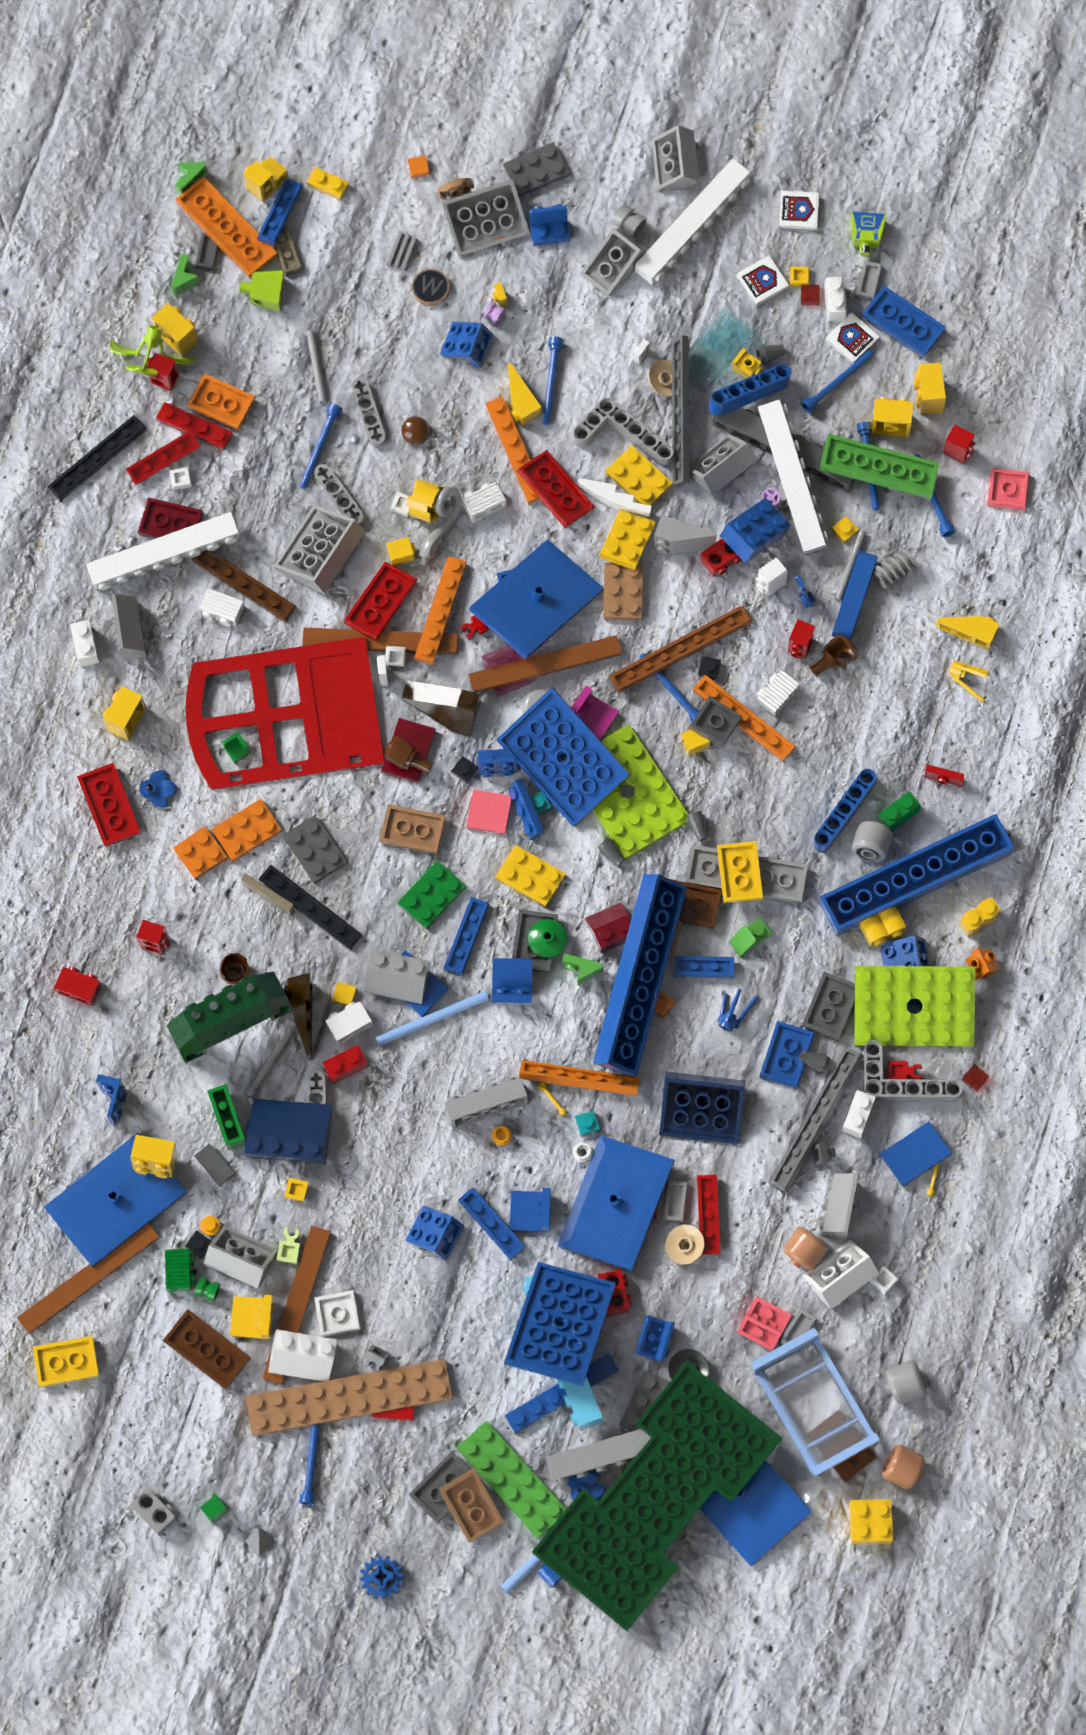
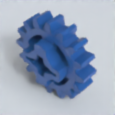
[359,1555,404,1600]

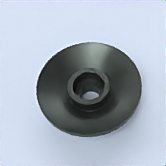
[668,1349,709,1380]

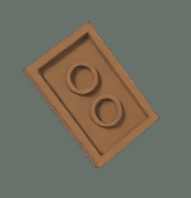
[603,562,643,620]
[379,804,446,854]
[438,1469,504,1543]

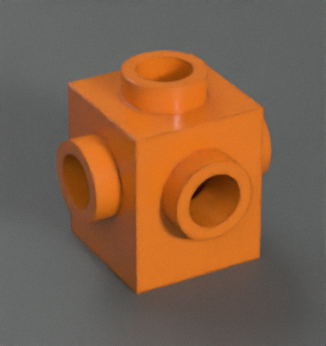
[965,948,1001,980]

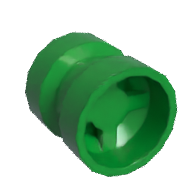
[194,1277,221,1302]

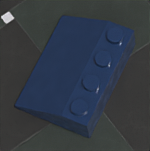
[659,1071,745,1144]
[244,1099,333,1164]

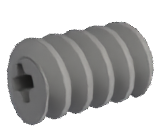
[874,549,917,589]

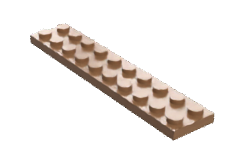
[246,1359,452,1437]

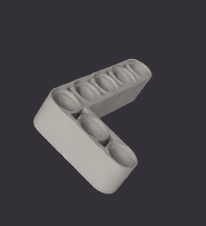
[573,398,674,467]
[864,1040,963,1102]

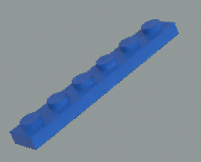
[505,1353,619,1434]

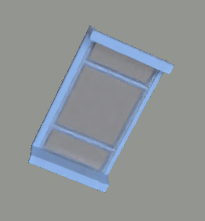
[751,1328,880,1477]

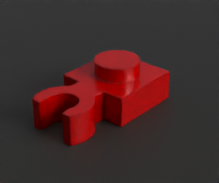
[461,615,490,640]
[887,1061,923,1079]

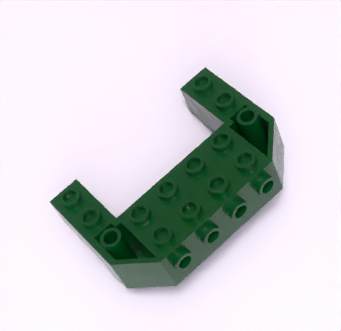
[166,971,293,1064]

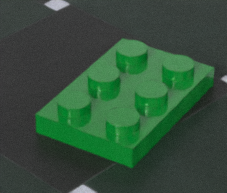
[397,861,466,930]

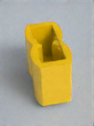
[959,898,1001,937]
[859,906,906,947]

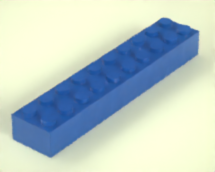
[819,814,1014,937]
[593,874,687,1076]

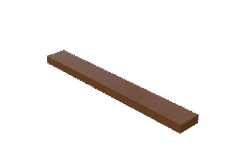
[609,605,752,694]
[302,627,458,654]
[468,635,622,693]
[17,1223,159,1335]
[262,1225,331,1385]

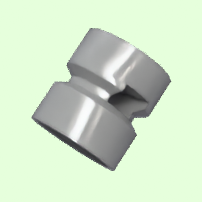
[612,203,647,238]

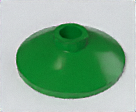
[528,919,568,958]

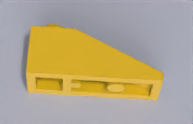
[508,363,542,426]
[936,616,1000,650]

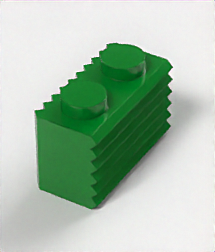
[878,791,921,832]
[165,1248,195,1292]

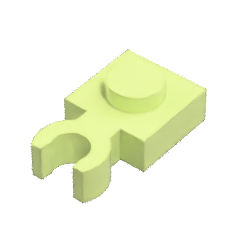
[277,1227,300,1265]

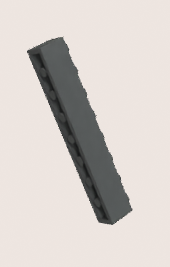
[713,408,855,493]

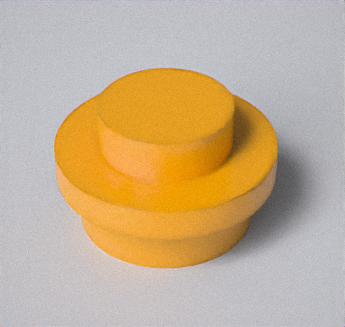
[492,1126,512,1146]
[200,1216,220,1236]

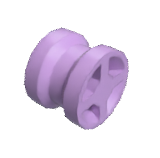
[483,301,506,325]
[761,488,781,509]

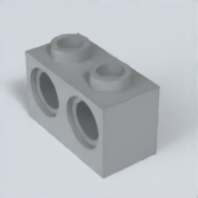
[129,1487,177,1536]

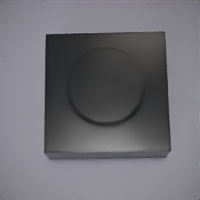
[698,656,721,680]
[451,756,478,784]
[185,1230,212,1259]

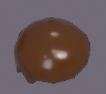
[401,416,430,445]
[219,953,250,985]

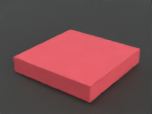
[987,468,1030,510]
[466,789,512,834]

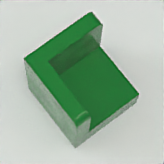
[222,732,251,764]
[200,1492,229,1524]

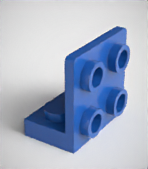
[529,204,570,246]
[440,322,494,367]
[477,749,518,777]
[880,935,930,966]
[491,958,532,1003]
[96,1074,127,1126]
[509,1188,551,1232]
[406,1206,464,1261]

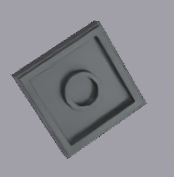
[689,696,742,748]

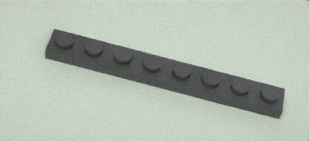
[672,335,691,487]
[769,1047,864,1193]

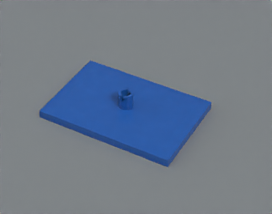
[469,539,604,660]
[496,687,631,827]
[44,1132,187,1268]
[557,1135,675,1272]
[504,1262,616,1386]
[700,1461,812,1567]

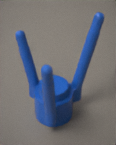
[717,989,759,1032]

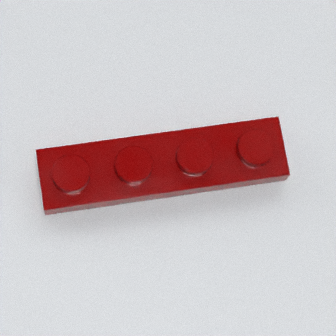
[156,402,233,450]
[125,430,201,486]
[697,1174,720,1256]

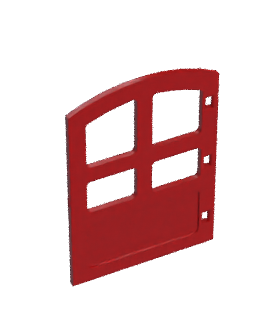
[185,637,384,790]

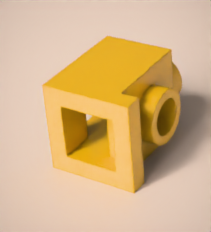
[732,348,762,379]

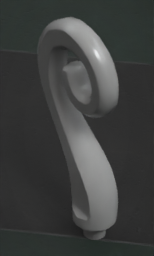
[419,486,461,566]

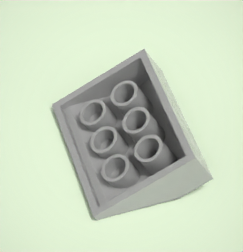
[439,179,530,257]
[273,505,365,594]

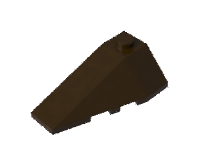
[401,681,481,737]
[284,973,313,1060]

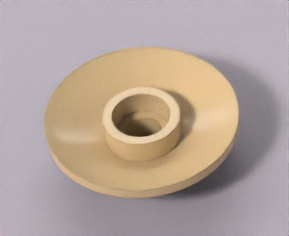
[648,359,672,397]
[665,1225,705,1265]

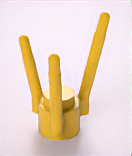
[948,660,989,702]

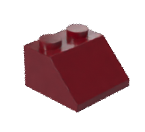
[585,902,631,953]

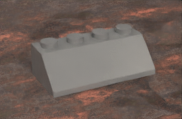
[444,1077,528,1129]

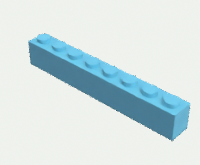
[522,1275,603,1431]

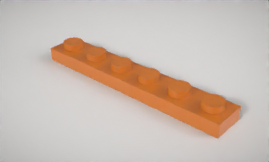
[485,396,540,504]
[414,556,467,665]
[693,675,795,762]
[519,1060,640,1096]

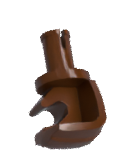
[809,635,859,677]
[385,736,433,775]

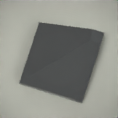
[245,1526,274,1556]

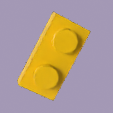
[307,167,349,200]

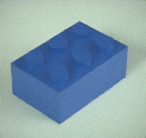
[720,497,791,563]

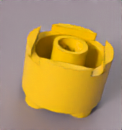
[406,479,445,523]

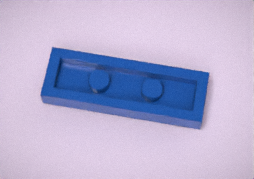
[509,779,544,840]
[675,956,734,978]

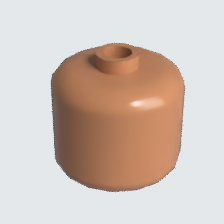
[783,1226,828,1270]
[882,1444,925,1490]

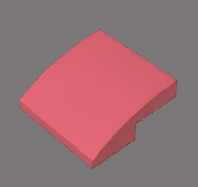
[737,1296,792,1351]

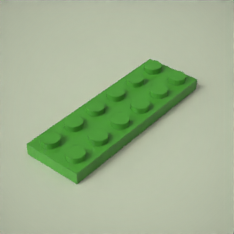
[820,433,939,499]
[456,1421,566,1540]

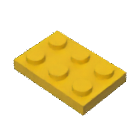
[605,445,673,506]
[599,509,656,570]
[717,841,763,904]
[495,845,566,908]
[33,1336,99,1387]

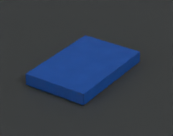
[401,950,449,1017]
[759,1021,815,1089]
[880,1121,952,1187]

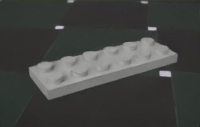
[685,845,808,904]

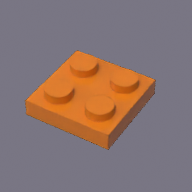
[173,826,228,880]

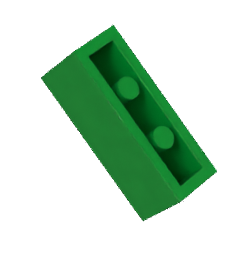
[207,1084,245,1151]

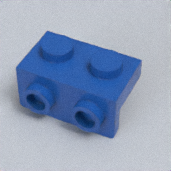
[634,1315,675,1362]

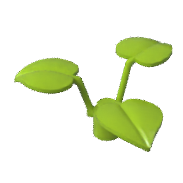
[109,326,196,376]

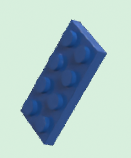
[862,285,946,358]

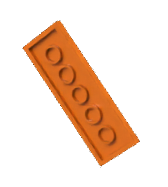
[175,176,278,279]

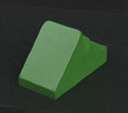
[175,162,208,195]
[171,254,200,296]
[729,918,772,957]
[562,953,603,985]

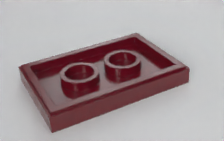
[138,497,204,539]
[381,718,436,784]

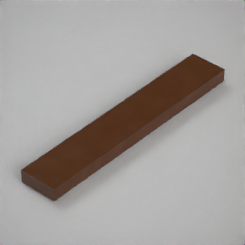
[191,550,297,623]

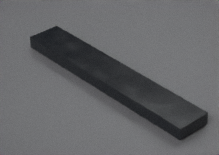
[47,415,147,502]
[258,864,362,950]

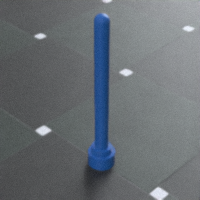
[543,336,564,425]
[801,351,873,414]
[300,403,343,489]
[856,421,880,511]
[914,454,956,538]
[640,653,700,723]
[299,1424,320,1505]

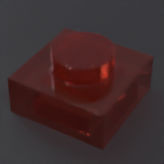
[801,285,820,305]
[961,1064,990,1093]

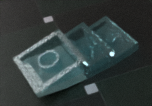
[689,309,755,390]

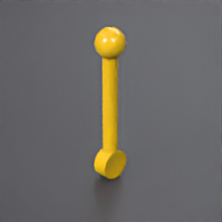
[538,1082,567,1116]
[927,1162,942,1196]

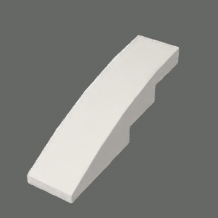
[578,478,651,519]

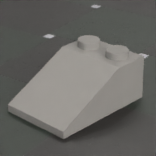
[580,228,647,296]
[654,515,717,555]

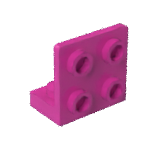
[571,685,618,740]

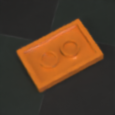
[187,373,255,430]
[212,799,282,862]

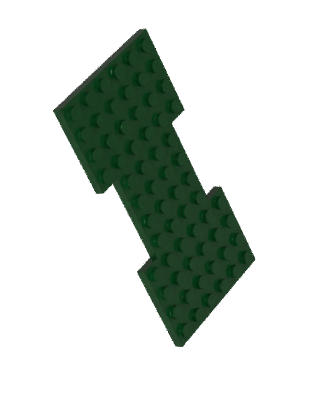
[531,1361,783,1632]

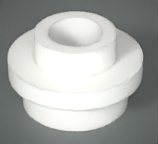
[573,1142,593,1163]

